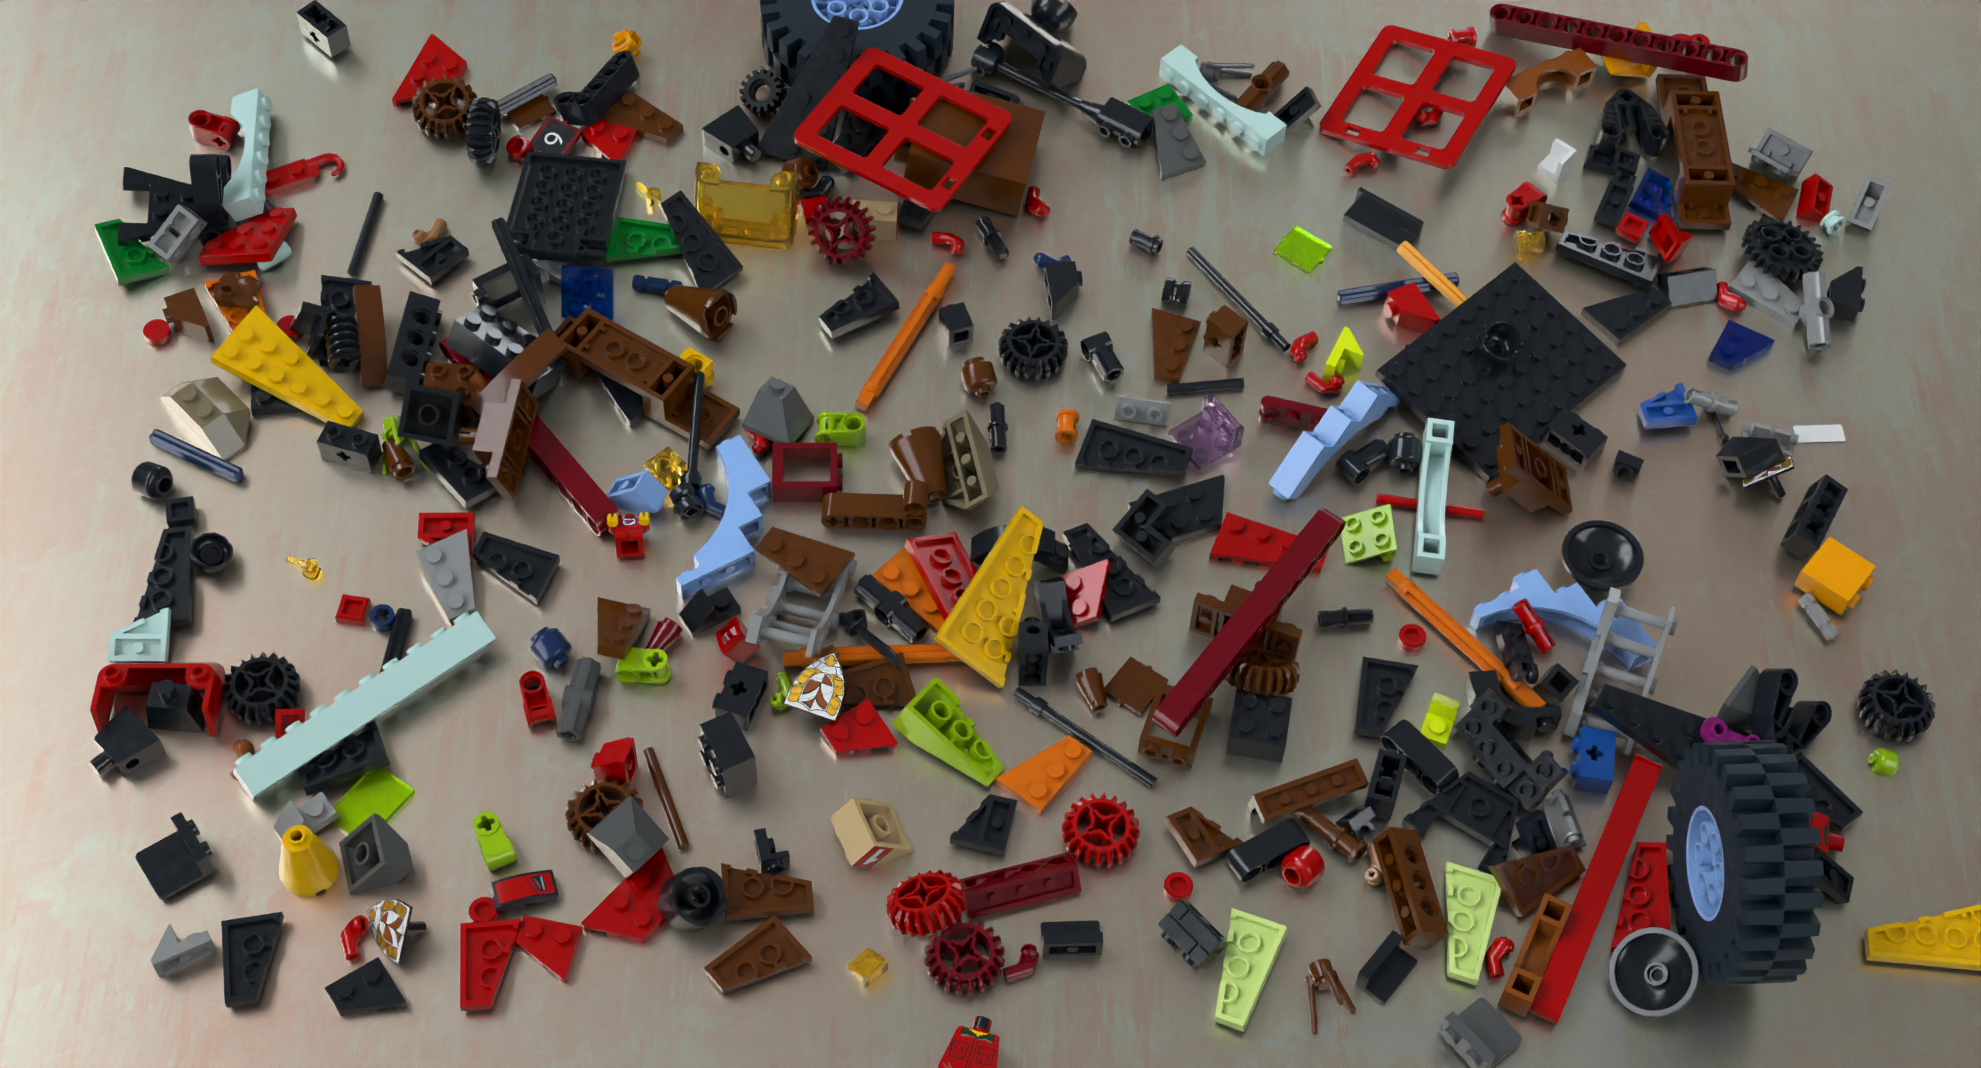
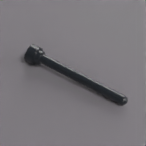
[680,370,705,491]

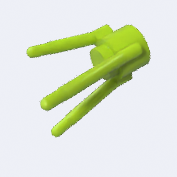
[381,415,429,475]

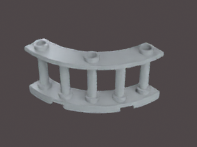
[745,558,857,658]
[1563,587,1679,756]

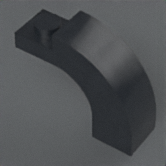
[970,524,1068,573]
[1033,577,1083,654]
[1464,670,1562,741]

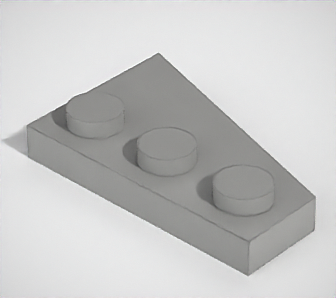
[1728,261,1804,329]
[416,529,476,624]

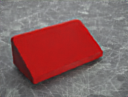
[1796,173,1833,223]

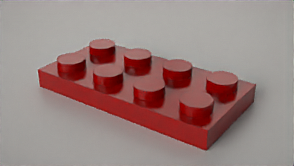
[905,532,977,622]

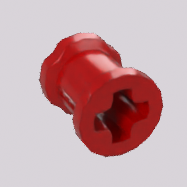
[1447,26,1477,47]

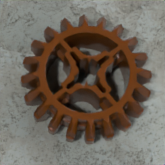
[411,75,477,140]
[1225,647,1300,696]
[565,777,644,853]

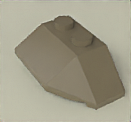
[160,377,250,461]
[941,410,999,511]

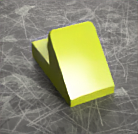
[1322,326,1364,380]
[1420,693,1461,750]

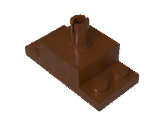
[459,379,539,500]
[1486,422,1573,515]
[1189,581,1303,661]

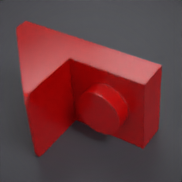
[1649,213,1694,263]

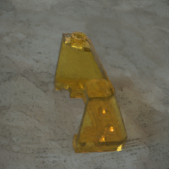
[694,162,800,249]

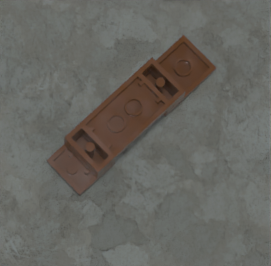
[1655,74,1736,230]
[554,307,740,450]

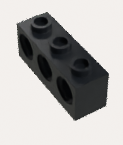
[1780,474,1848,560]

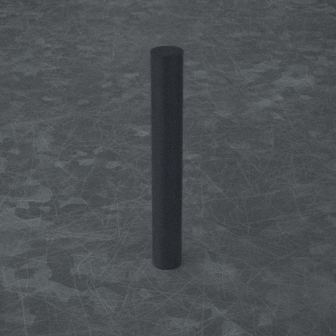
[1165,378,1244,395]

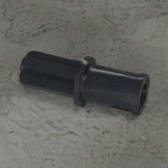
[975,216,1010,260]
[987,402,1008,454]
[1317,607,1374,629]

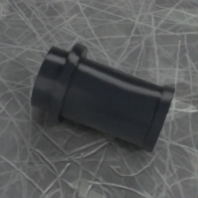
[1129,229,1163,254]

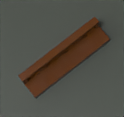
[1247,758,1369,824]

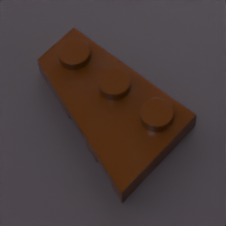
[1732,163,1799,222]

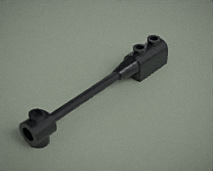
[971,42,1153,147]

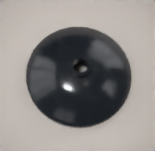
[1561,520,1644,592]
[1609,927,1700,1018]

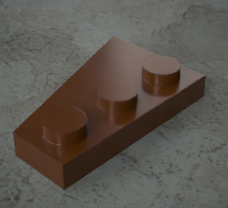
[602,89,684,145]
[1151,308,1201,384]
[755,527,855,598]
[597,597,651,660]
[842,652,916,707]
[1488,845,1586,917]
[721,863,814,921]
[704,915,812,994]

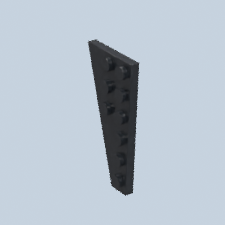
[1589,684,1751,770]

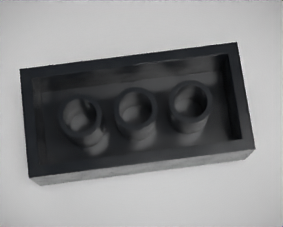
[446,302,568,399]

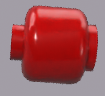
[1281,845,1325,889]

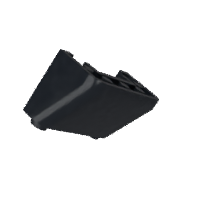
[977,1,1087,92]

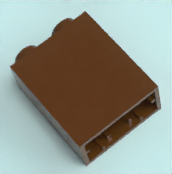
[894,88,1046,216]

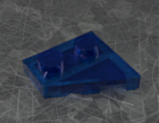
[1628,167,1675,223]
[1708,320,1775,371]

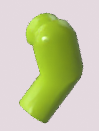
[770,671,792,710]

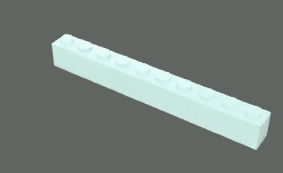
[233,611,496,801]

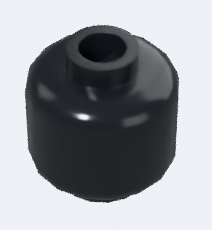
[1387,432,1422,473]
[131,461,173,500]

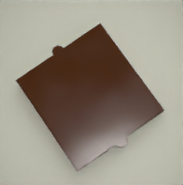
[505,94,557,132]
[1104,656,1168,716]

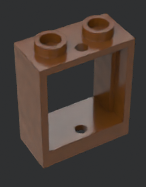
[1138,682,1213,768]

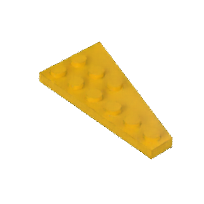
[211,305,364,428]
[934,506,1044,689]
[1864,904,1981,971]

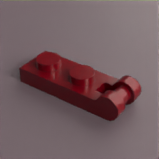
[1258,395,1328,430]

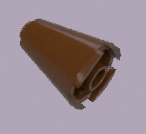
[664,285,737,340]
[888,426,946,504]

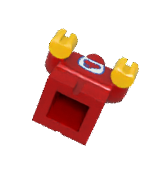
[607,512,650,558]

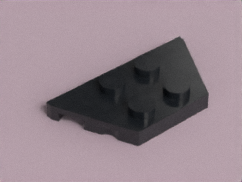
[1128,475,1225,544]

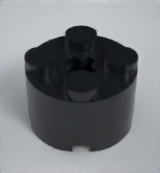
[657,867,727,932]

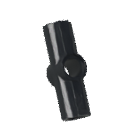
[854,574,929,643]

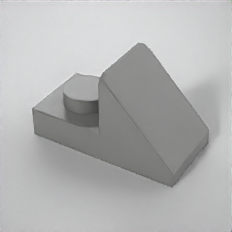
[1847,175,1891,231]
[274,792,339,839]
[151,924,217,978]

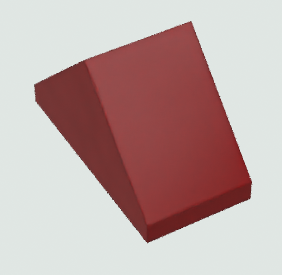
[715,616,761,663]

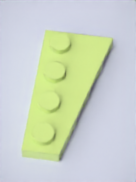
[1445,862,1501,985]
[1215,908,1288,1032]

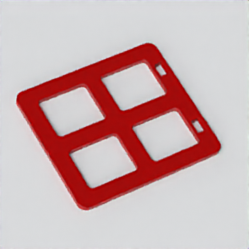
[1319,25,1516,170]
[794,47,1012,212]

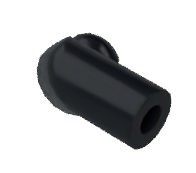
[802,175,835,199]

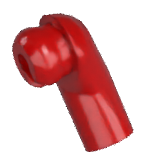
[1414,108,1444,127]
[1025,186,1050,218]
[1717,282,1747,313]
[1290,331,1319,362]
[340,915,369,961]

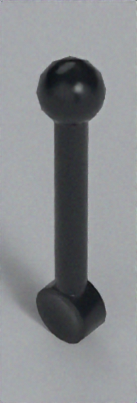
[1710,411,1729,444]

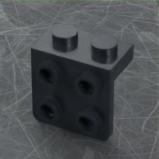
[135,812,215,900]

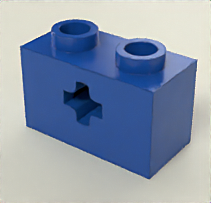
[1569,726,1616,794]

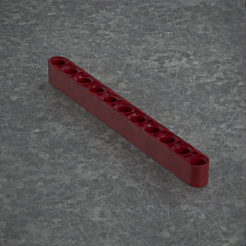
[1490,4,1748,82]
[439,337,622,536]
[1151,507,1346,737]

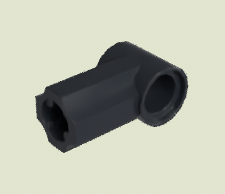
[1080,331,1124,383]
[1335,439,1389,485]

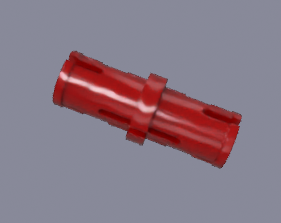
[1512,598,1556,654]

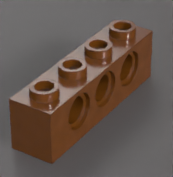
[1373,827,1449,948]

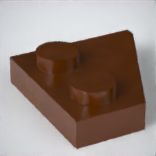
[1165,807,1243,868]

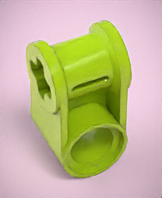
[815,411,867,447]
[615,647,672,685]
[473,811,517,871]

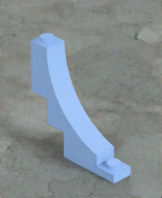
[1268,380,1401,500]
[676,435,772,600]

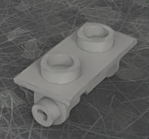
[1115,394,1170,426]
[1741,420,1799,458]
[1542,789,1586,849]

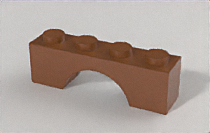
[1498,47,1597,116]
[1498,893,1573,1017]

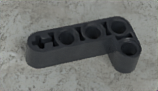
[553,51,640,126]

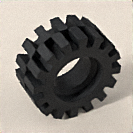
[739,69,788,117]

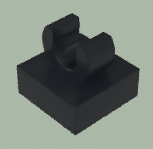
[1614,450,1644,482]
[1335,806,1376,841]

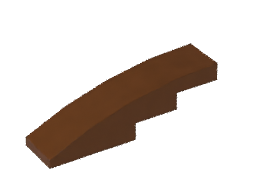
[352,285,388,387]
[470,328,568,417]

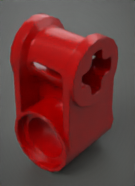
[188,110,240,150]
[1501,181,1548,226]
[519,671,557,728]

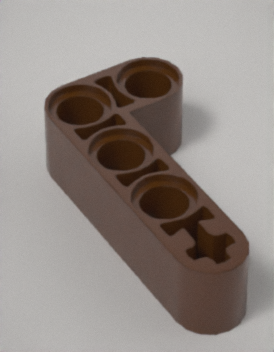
[821,480,928,531]

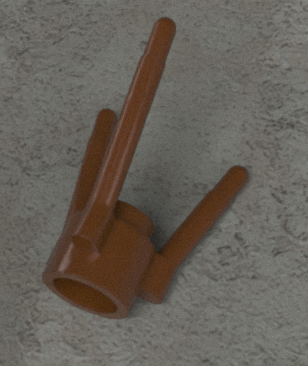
[1305,959,1356,1035]

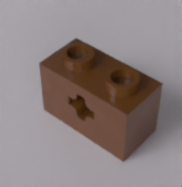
[1203,305,1248,368]

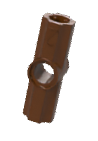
[1234,60,1290,112]

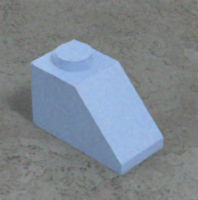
[606,470,669,515]

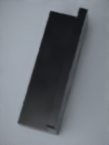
[1343,187,1424,251]

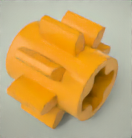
[612,28,642,57]

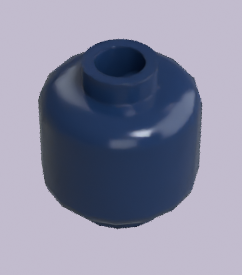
[530,627,572,669]

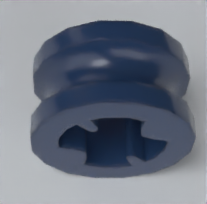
[369,604,395,633]

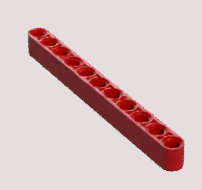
[1528,754,1663,1025]

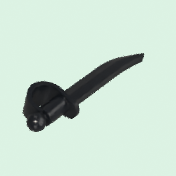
[839,609,900,669]

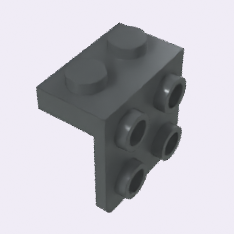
[1748,128,1813,179]
[1438,998,1522,1068]

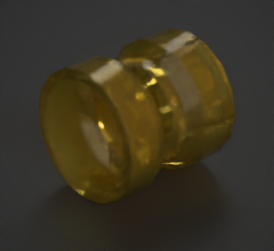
[1514,229,1545,255]

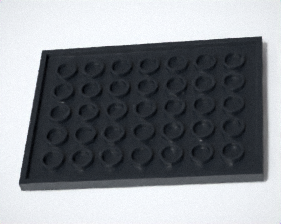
[1375,262,1627,482]

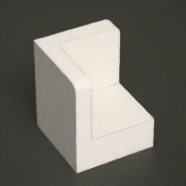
[1537,138,1577,183]

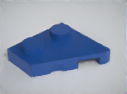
[1638,383,1698,430]

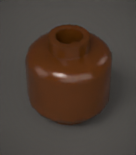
[781,156,818,191]
[960,357,997,398]

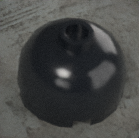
[1029,0,1078,35]

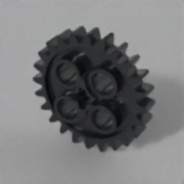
[1741,217,1824,282]

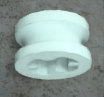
[1820,210,1846,235]

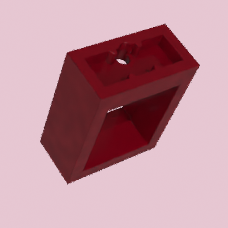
[772,442,843,502]

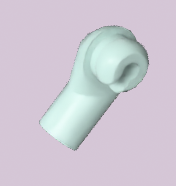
[256,241,291,272]

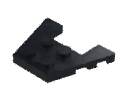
[118,167,196,246]
[1401,771,1519,875]

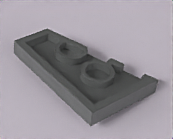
[1151,103,1206,181]

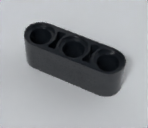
[1381,719,1459,795]
[1225,818,1311,883]

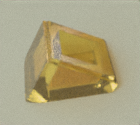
[846,948,888,988]

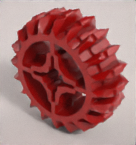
[1061,793,1140,870]
[886,870,966,938]

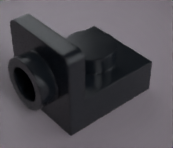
[754,828,790,874]

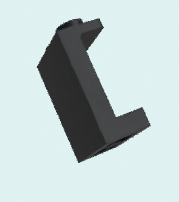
[471,254,545,311]

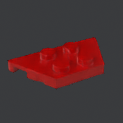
[392,34,468,107]
[580,847,674,944]

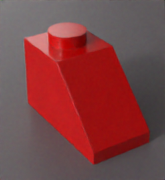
[1384,282,1440,334]
[591,737,638,785]

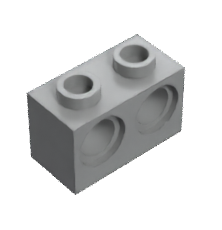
[147,204,208,264]

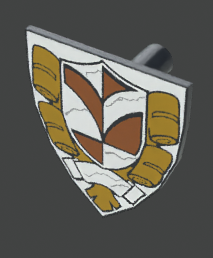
[1743,452,1795,498]
[784,653,845,722]
[367,899,426,964]

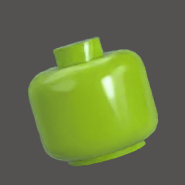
[1868,748,1900,776]

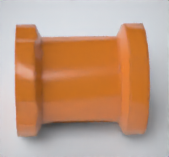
[1055,409,1079,444]

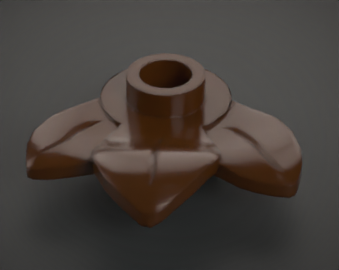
[213,272,263,308]

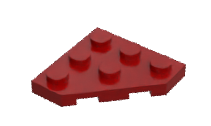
[198,207,297,265]

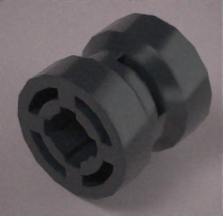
[1161,277,1192,307]
[669,483,704,521]

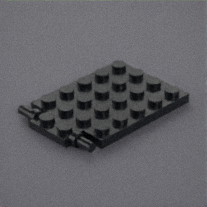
[501,151,627,263]

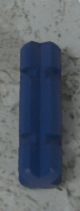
[632,275,683,294]

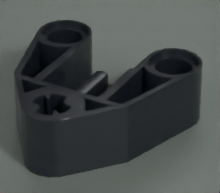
[1594,89,1670,157]
[189,154,232,229]
[1751,668,1832,754]

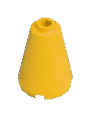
[279,825,340,897]

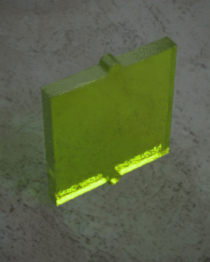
[1272,225,1332,275]

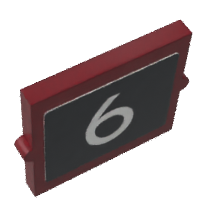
[530,115,583,155]

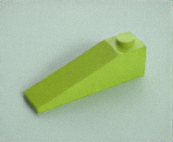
[891,676,1004,787]

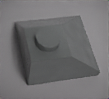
[742,377,814,443]
[1717,665,1760,731]
[587,795,669,878]
[339,813,413,894]

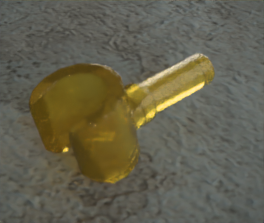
[634,180,661,206]
[286,555,321,580]

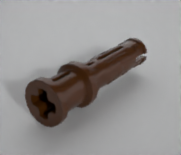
[1293,807,1368,865]

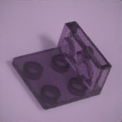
[1168,392,1244,470]

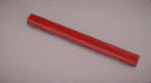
[1376,493,1484,520]

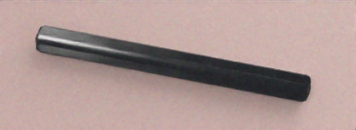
[491,217,553,336]

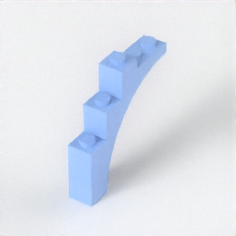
[1470,569,1657,672]

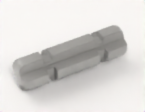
[1799,593,1840,641]

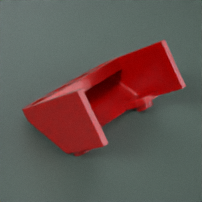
[90,662,226,737]

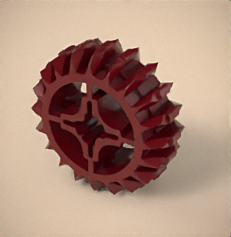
[808,196,876,265]
[925,917,1005,997]

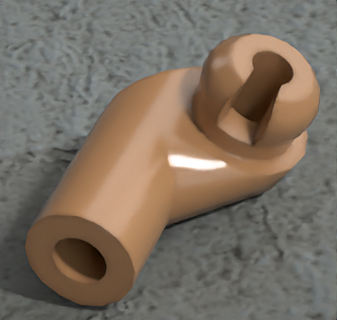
[412,218,447,246]
[1365,844,1384,885]

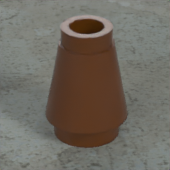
[382,438,415,479]
[1076,667,1108,711]

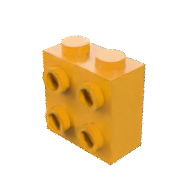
[1794,536,1876,615]

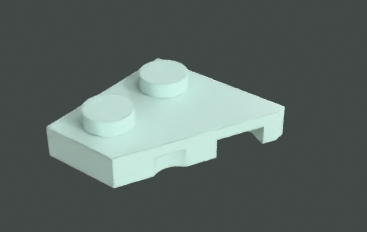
[108,608,171,663]

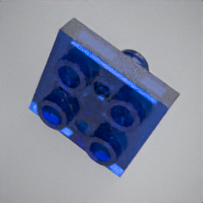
[561,265,615,320]

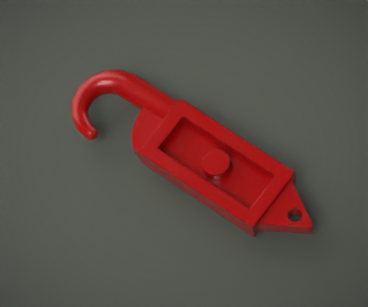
[265,153,345,198]

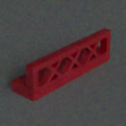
[959,852,1082,919]

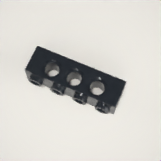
[383,291,443,394]

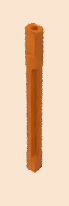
[855,262,956,412]
[1385,568,1548,707]
[784,644,963,667]

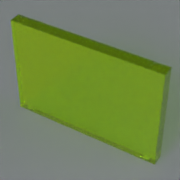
[331,767,415,835]

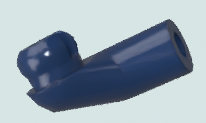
[1033,252,1071,271]
[697,483,726,518]

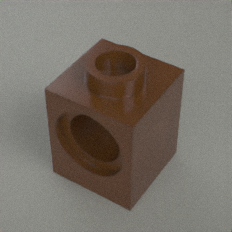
[1525,200,1569,233]

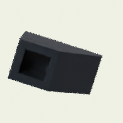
[1827,266,1866,322]
[1716,436,1786,478]

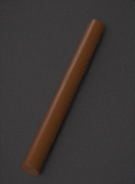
[643,747,690,850]

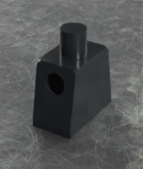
[702,105,761,163]
[1018,617,1049,686]
[146,679,205,733]
[88,706,166,776]

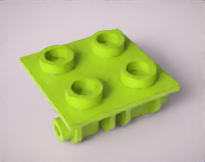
[1341,504,1398,564]

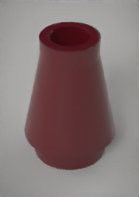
[645,617,683,659]

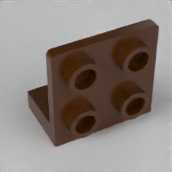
[423,363,480,426]

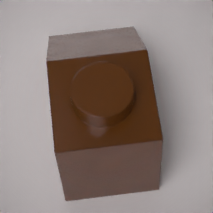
[162,288,214,343]

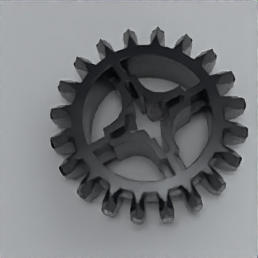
[466,97,502,165]
[998,316,1068,382]
[222,651,302,726]
[1857,669,1936,743]

